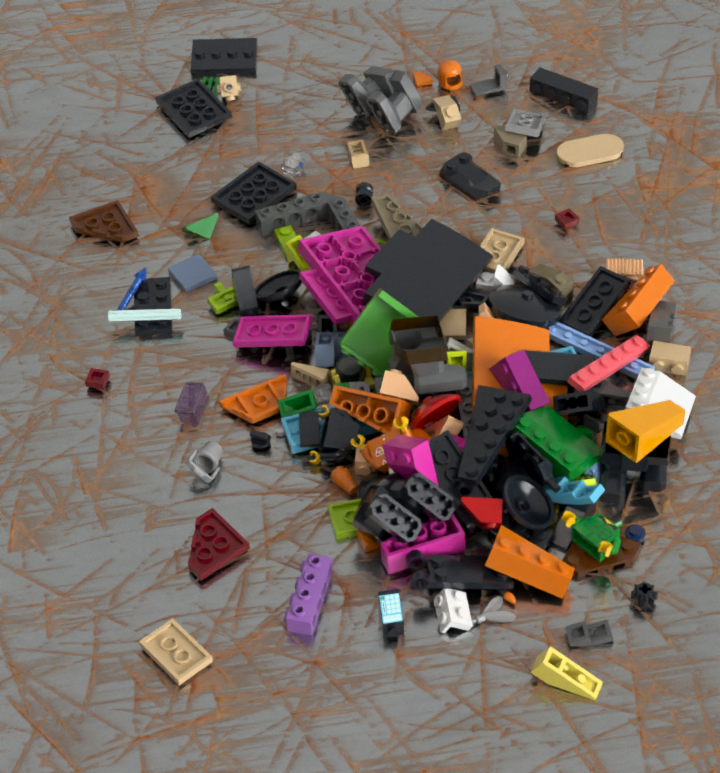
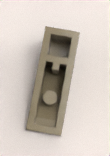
[529,264,574,301]

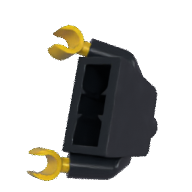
[309,405,368,465]

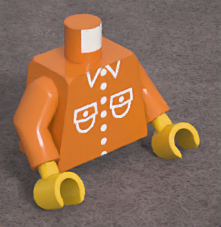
[351,416,412,474]

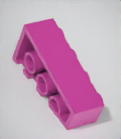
[380,513,466,574]

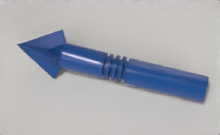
[117,268,146,310]

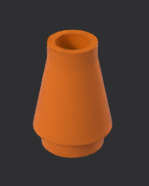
[330,466,359,495]

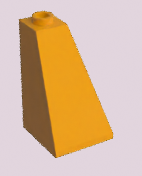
[605,400,685,463]

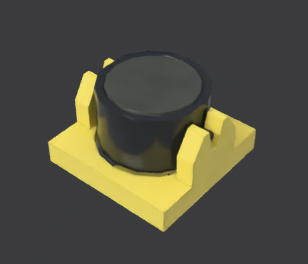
[328,355,375,390]

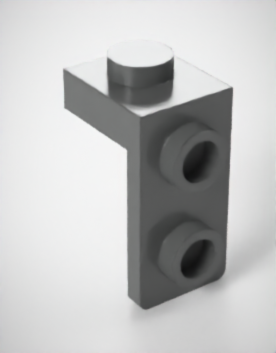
[470,64,508,96]

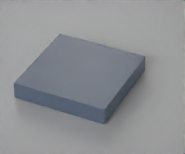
[168,254,217,293]

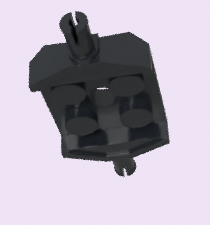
[505,431,561,493]

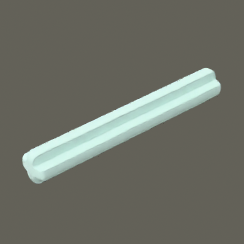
[108,308,182,322]

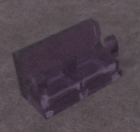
[174,383,209,425]

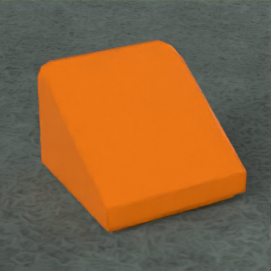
[357,529,380,553]

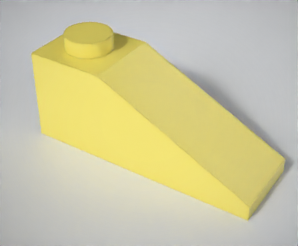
[530,646,603,700]

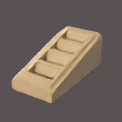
[347,140,369,169]
[291,362,329,391]

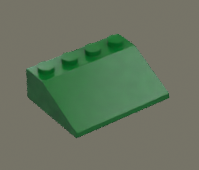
[510,406,607,482]

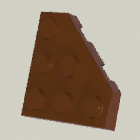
[69,200,139,242]
[562,536,641,577]

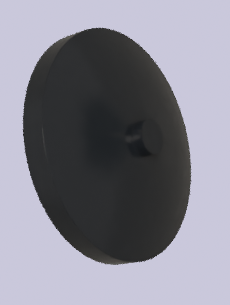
[488,284,562,328]

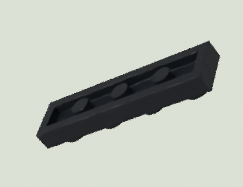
[509,265,568,305]

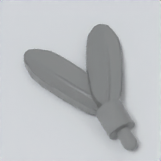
[472,596,516,624]

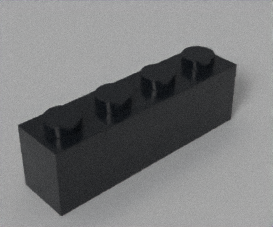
[529,67,599,112]

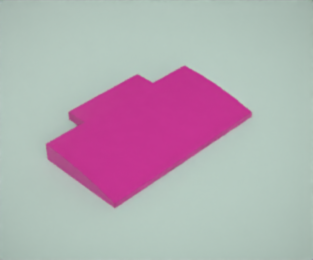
[298,225,381,325]

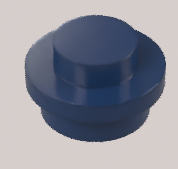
[625,524,646,543]

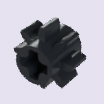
[631,582,658,609]

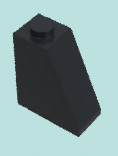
[553,390,607,417]

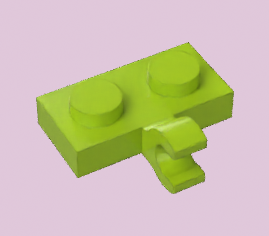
[207,281,235,314]

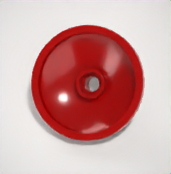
[410,394,462,431]

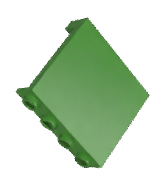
[338,288,418,377]

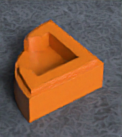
[413,72,433,87]

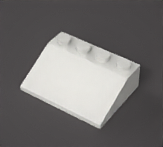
[625,368,696,439]

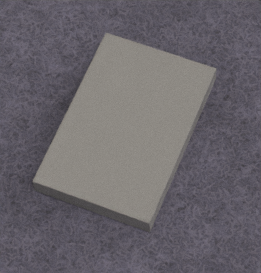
[505,109,546,137]

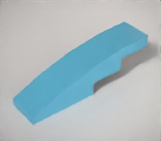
[543,476,605,505]

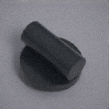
[250,429,271,448]

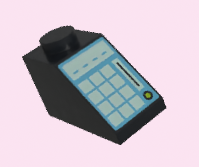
[378,589,404,637]

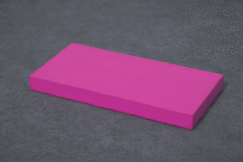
[232,314,313,348]

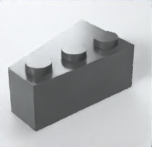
[643,301,676,353]

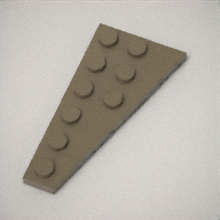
[371,194,423,240]

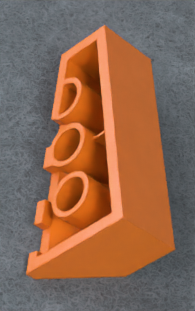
[329,385,412,434]

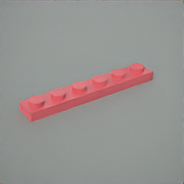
[567,335,651,392]

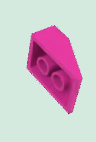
[382,435,439,486]

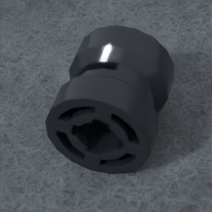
[355,182,373,207]

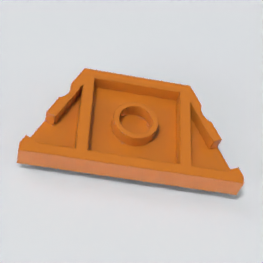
[219,374,287,424]

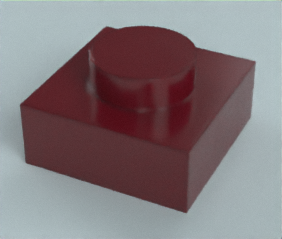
[555,208,580,230]
[85,368,110,389]

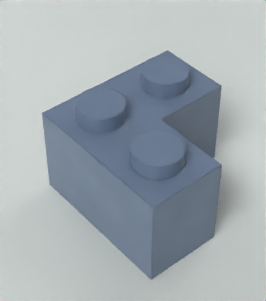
[315,332,354,369]

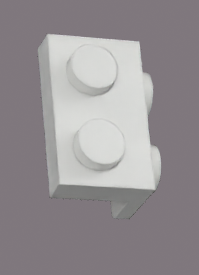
[434,589,473,633]

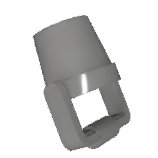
[185,441,223,483]

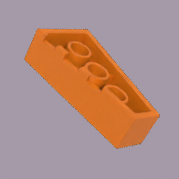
[602,264,675,336]
[485,525,575,599]

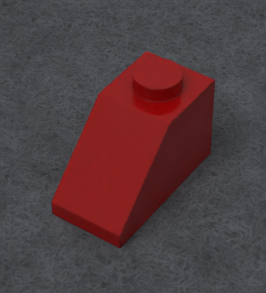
[461,497,503,530]

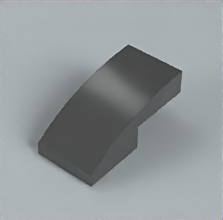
[565,619,614,646]

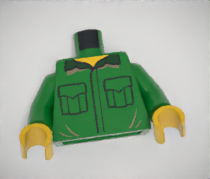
[561,511,622,563]

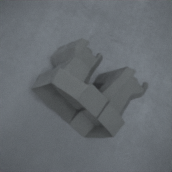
[338,66,423,135]

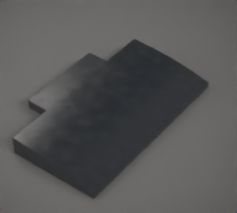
[362,219,493,323]

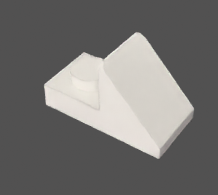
[476,264,515,291]

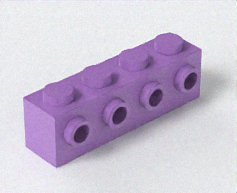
[284,553,333,636]

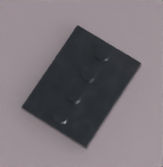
[190,38,257,75]
[155,79,232,138]
[211,161,297,224]

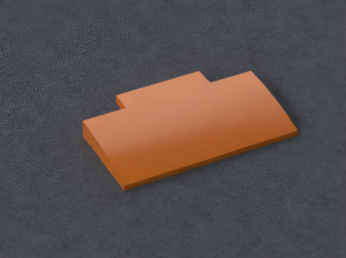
[472,316,568,458]

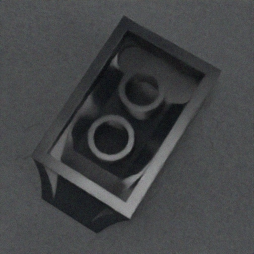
[439,152,501,201]

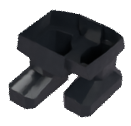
[599,421,671,504]

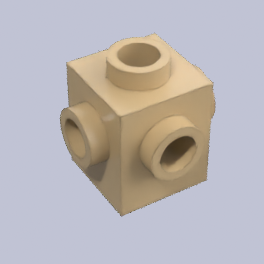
[217,75,241,101]

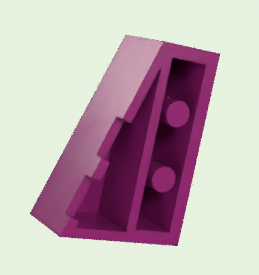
[489,349,550,414]

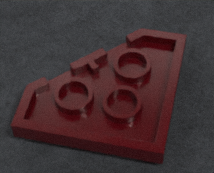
[188,508,250,581]

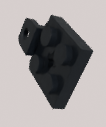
[488,515,553,550]

